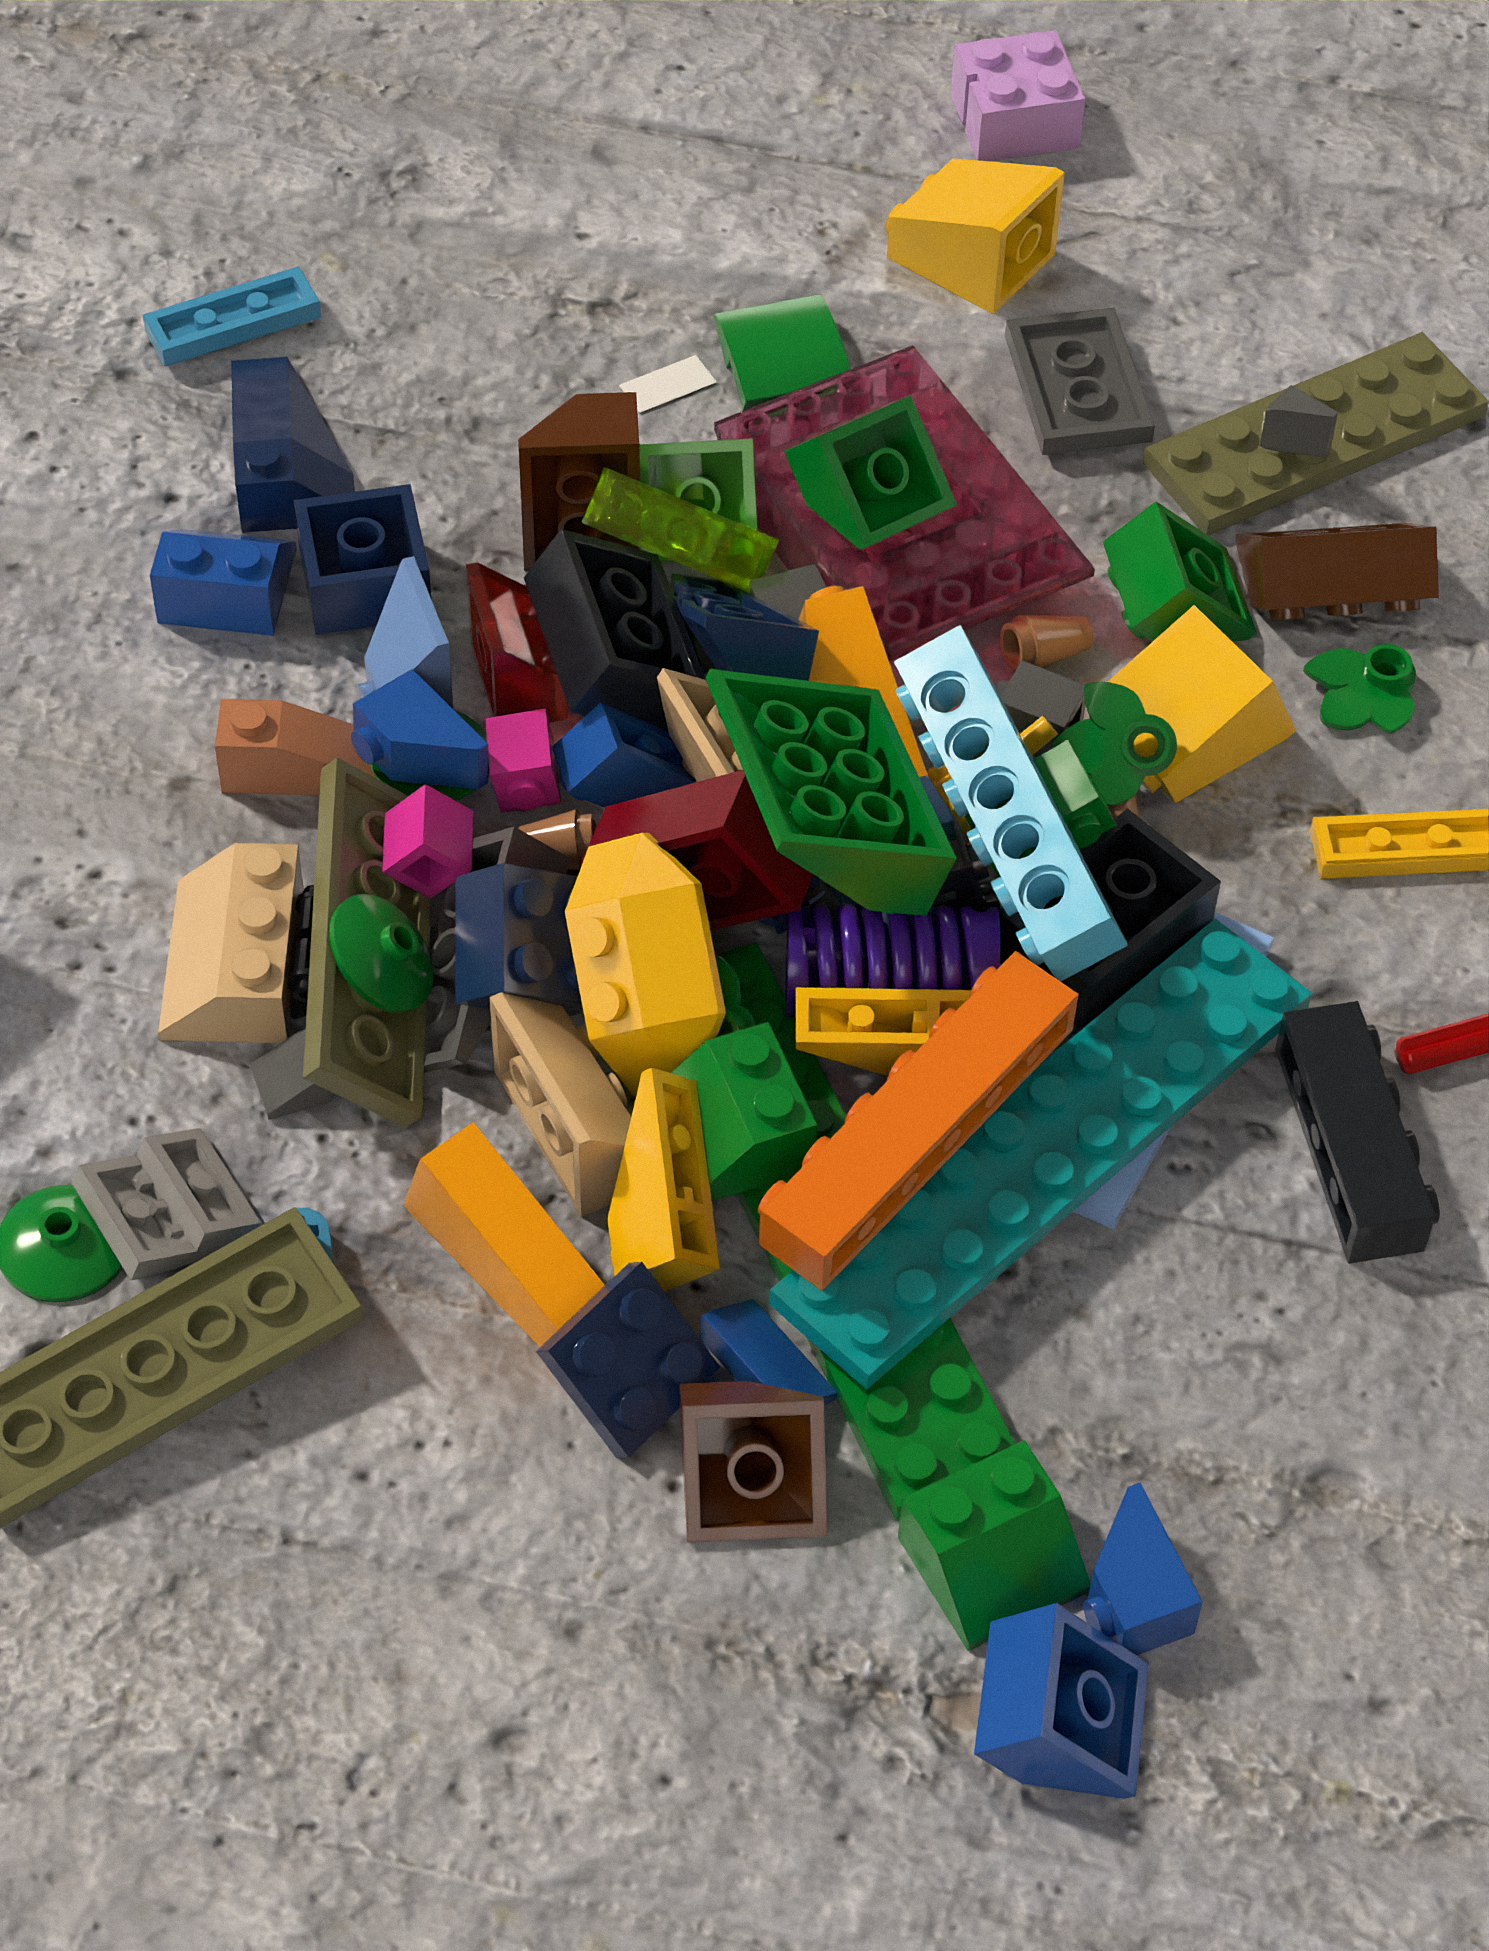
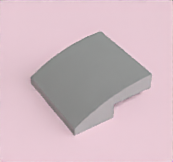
[71,1128,261,1280]

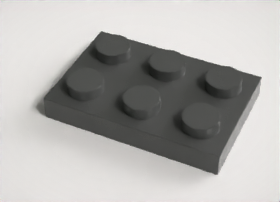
[1005,307,1155,455]

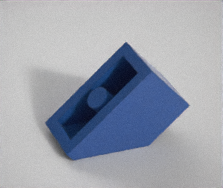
[351,669,488,789]
[552,702,697,808]
[1083,1482,1203,1655]

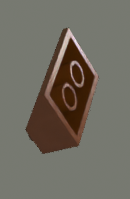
[518,392,640,571]
[1236,523,1439,620]

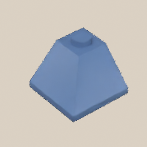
[358,556,454,710]

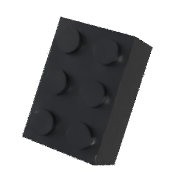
[524,529,706,732]
[998,808,1221,1030]

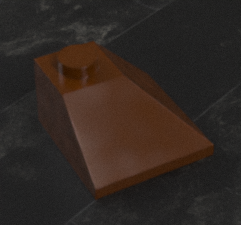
[680,1381,828,1543]

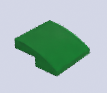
[713,294,854,410]

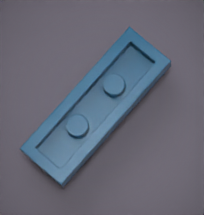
[143,266,321,367]

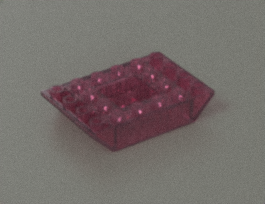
[714,345,1095,661]

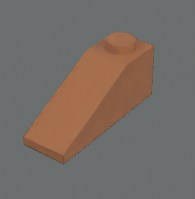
[215,699,374,796]

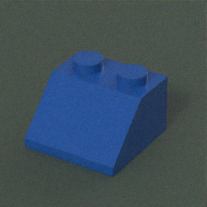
[149,529,297,636]
[974,1603,1149,1799]

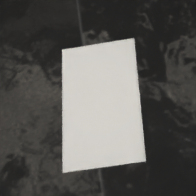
[619,355,717,413]

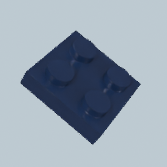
[536,1261,721,1458]

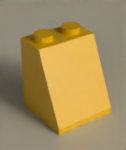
[886,158,1065,314]
[1108,605,1296,803]

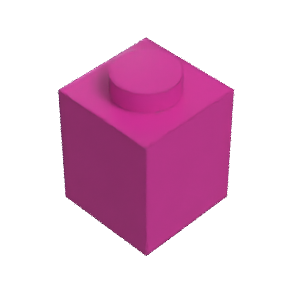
[485,709,561,813]
[382,784,473,898]

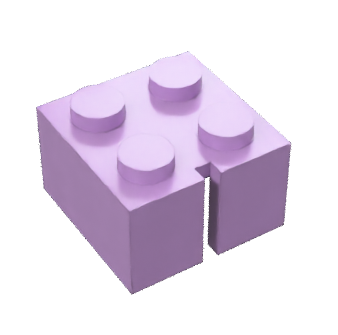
[950,30,1085,161]

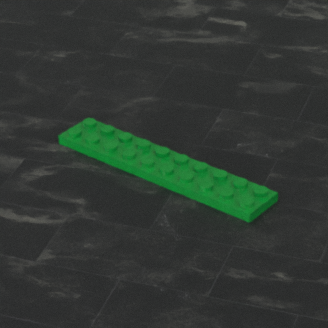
[718,942,1015,1521]

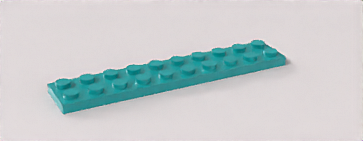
[769,918,1312,1390]

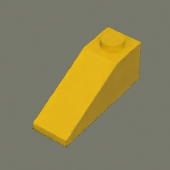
[796,987,971,1076]
[608,1068,720,1292]

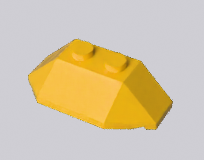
[565,833,726,1099]

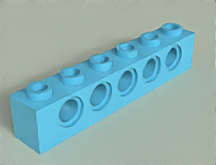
[894,625,1128,982]

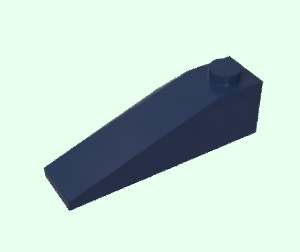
[231,357,355,533]
[670,573,819,681]

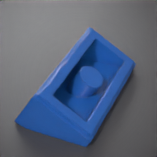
[700,1299,837,1406]

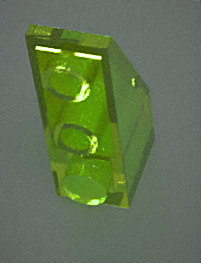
[582,467,779,592]

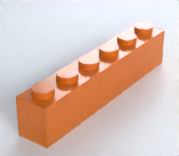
[758,951,1079,1291]

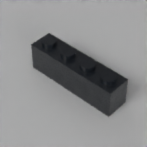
[1275,1001,1440,1264]

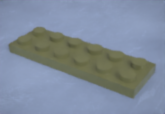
[1143,332,1489,536]
[303,757,430,1128]
[0,1207,365,1528]

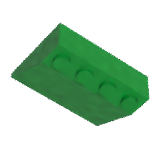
[705,669,957,916]

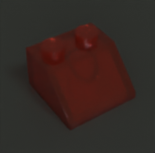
[466,562,568,723]

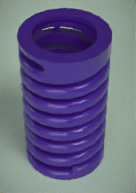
[785,902,1000,1017]

